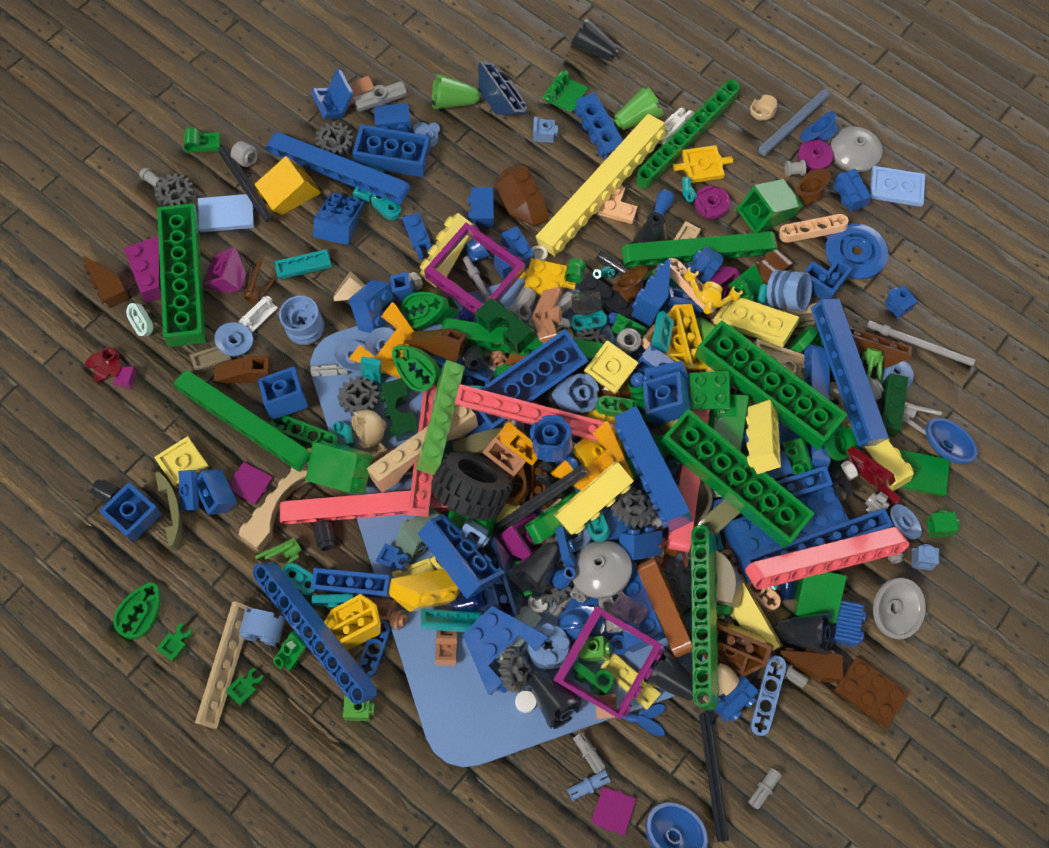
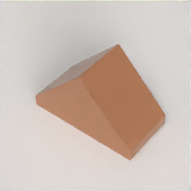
[483,437,526,477]

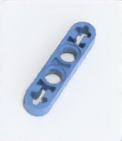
[750,656,786,736]

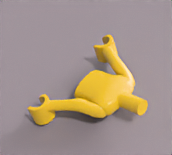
[684,268,743,314]

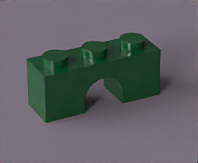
[475,298,534,354]
[880,373,909,437]
[379,378,418,442]

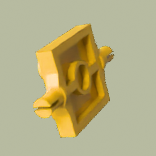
[673,145,733,183]
[520,258,576,297]

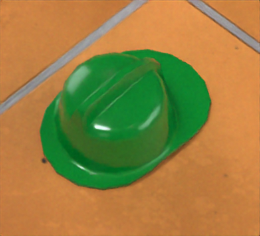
[824,426,858,461]

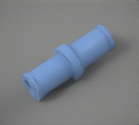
[567,769,611,801]

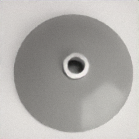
[830,126,883,172]
[572,541,632,599]
[873,578,926,639]

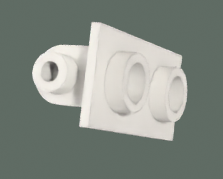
[238,296,278,333]

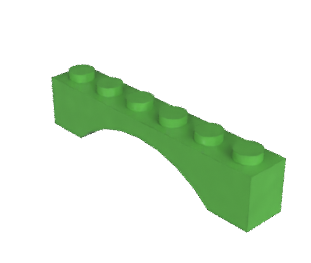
[415,360,465,475]

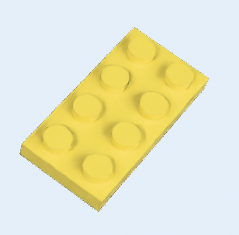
[714,297,799,347]

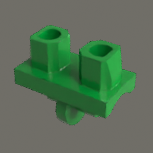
[610,313,648,340]
[783,437,814,475]
[273,631,308,671]

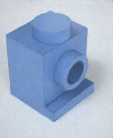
[533,117,558,143]
[461,518,489,550]
[912,544,939,570]

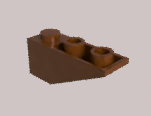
[83,256,130,309]
[404,328,467,362]
[213,356,272,383]
[777,648,843,683]

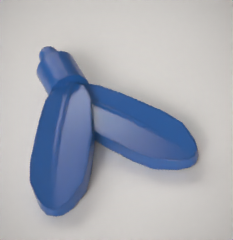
[622,704,665,736]

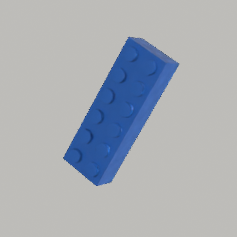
[478,329,588,429]
[614,406,692,532]
[722,487,849,565]

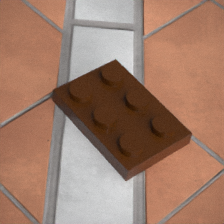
[833,657,909,728]

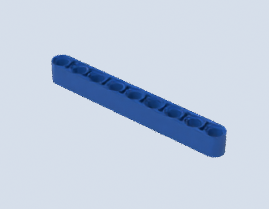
[266,132,411,204]
[253,562,377,704]

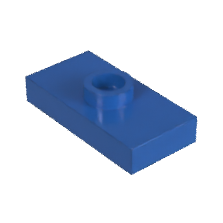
[178,470,199,510]
[556,526,577,569]

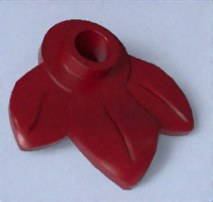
[84,347,121,382]

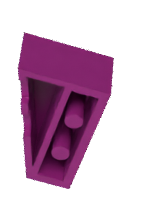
[124,236,161,304]

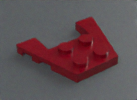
[846,446,902,506]

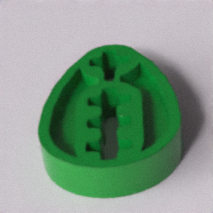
[400,292,449,330]
[392,344,440,392]
[113,583,161,640]

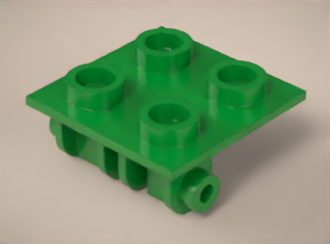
[542,70,588,113]
[728,264,764,303]
[690,371,730,413]

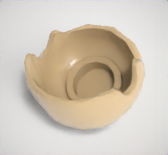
[750,94,777,121]

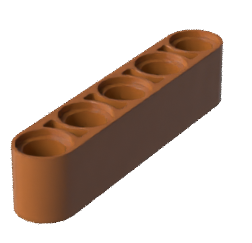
[636,557,692,658]

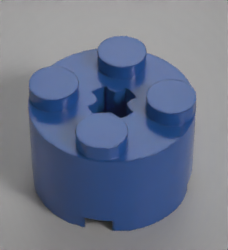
[530,415,573,462]

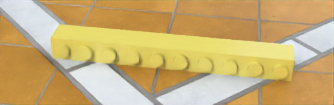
[536,114,666,256]

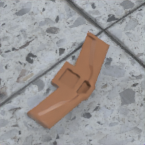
[532,286,562,344]

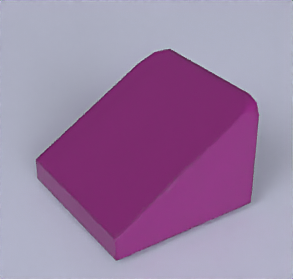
[113,366,137,389]

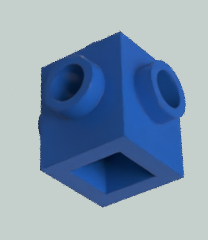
[885,285,918,318]

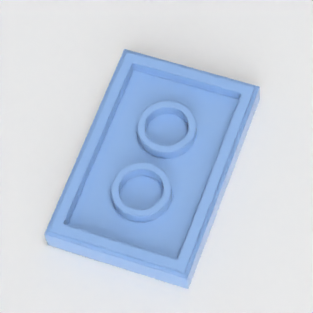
[870,166,925,207]
[198,194,254,232]

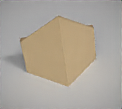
[333,271,365,301]

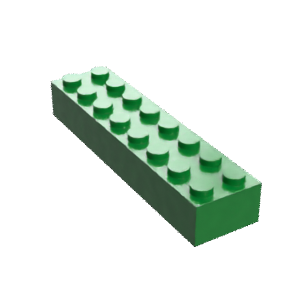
[157,203,206,347]
[695,320,848,451]
[659,409,815,549]

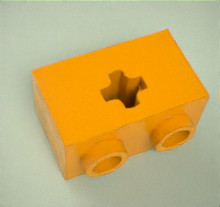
[496,421,538,465]

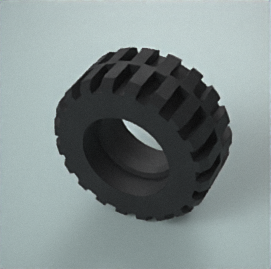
[431,451,512,520]

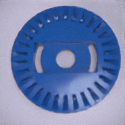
[825,223,888,279]

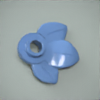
[413,122,440,147]

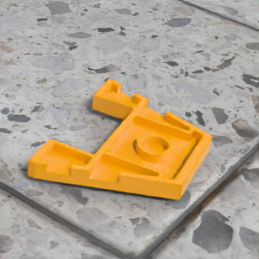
[348,302,422,379]
[551,421,633,491]

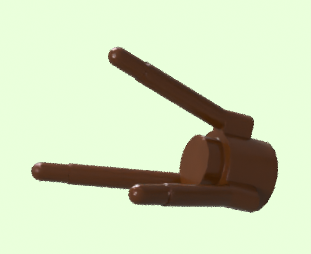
[243,256,276,303]
[659,536,688,572]

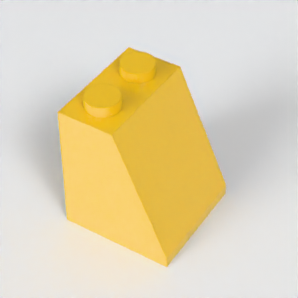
[255,156,321,215]

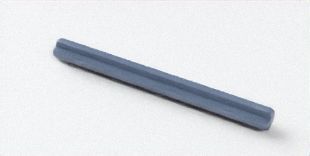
[758,89,830,156]

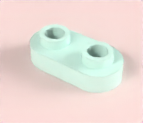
[126,303,154,336]

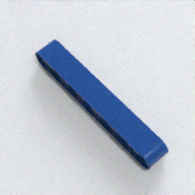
[804,344,830,469]

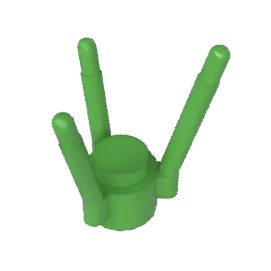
[861,348,884,384]
[255,538,302,569]

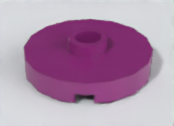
[798,140,833,171]
[694,186,730,219]

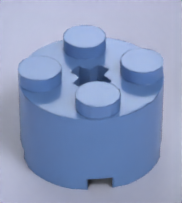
[552,374,599,414]
[239,608,286,646]
[527,623,569,670]

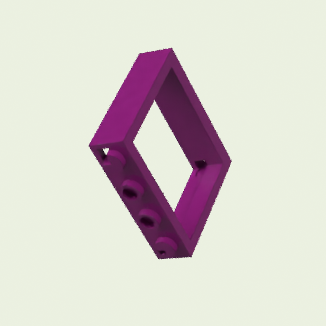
[424,222,525,314]
[554,605,664,719]

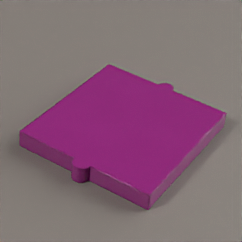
[229,462,273,505]
[591,787,636,836]

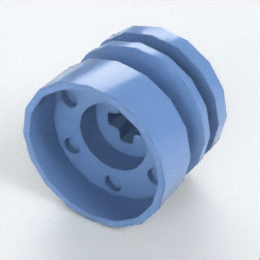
[767,270,812,311]
[279,296,325,345]

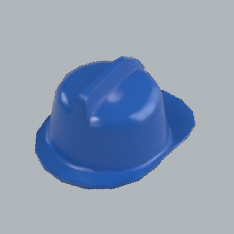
[800,111,839,142]
[465,221,492,261]
[558,606,605,641]

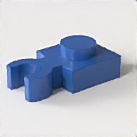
[376,543,412,571]

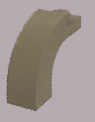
[687,551,742,609]

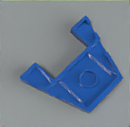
[463,606,549,695]

